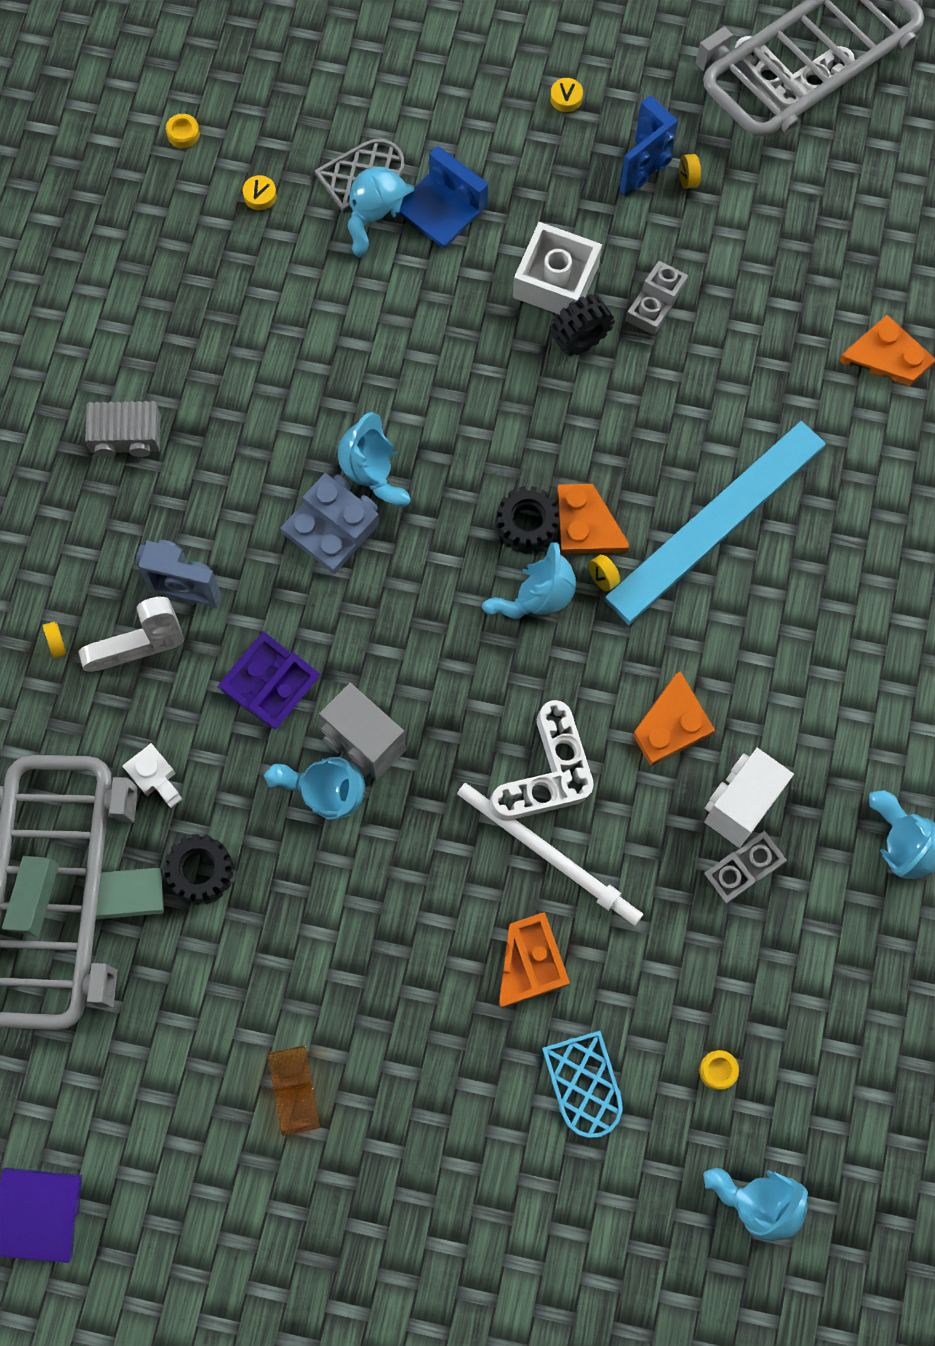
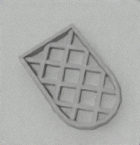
[315,139,404,212]

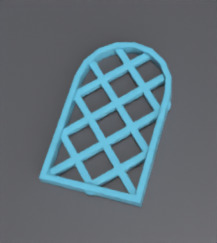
[542,1031,623,1138]

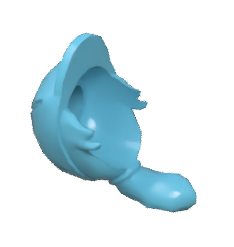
[347,167,415,258]
[338,412,410,508]
[482,542,576,619]
[264,757,365,819]
[869,790,935,879]
[703,1168,808,1241]

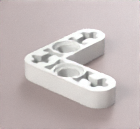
[735,36,855,111]
[79,597,184,672]
[489,700,593,821]

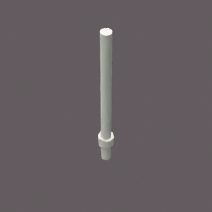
[457,783,644,926]

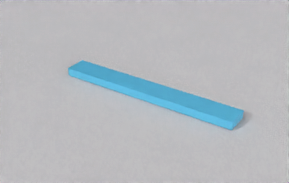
[604,421,826,625]

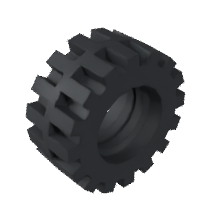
[549,294,615,356]
[496,486,559,554]
[164,834,234,905]

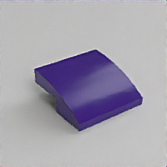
[217,631,321,730]
[0,1168,82,1263]

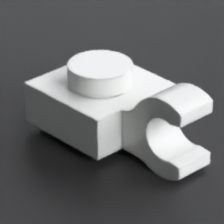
[123,743,182,808]

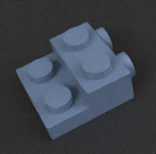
[280,473,380,575]
[136,540,221,608]

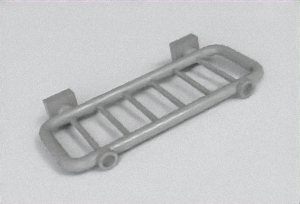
[695,0,924,136]
[0,755,138,1030]

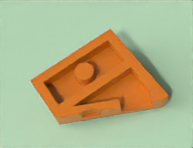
[840,315,935,386]
[557,484,629,555]
[633,671,715,766]
[499,912,570,1009]

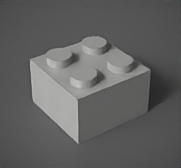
[319,682,406,781]

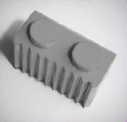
[85,401,161,458]

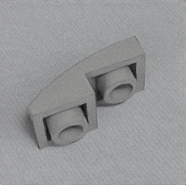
[625,261,688,336]
[704,830,787,904]

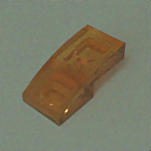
[268,1045,320,1136]

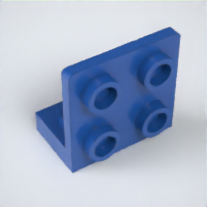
[620,95,678,195]
[398,145,488,248]

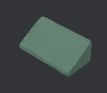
[2,856,59,937]
[96,868,165,919]

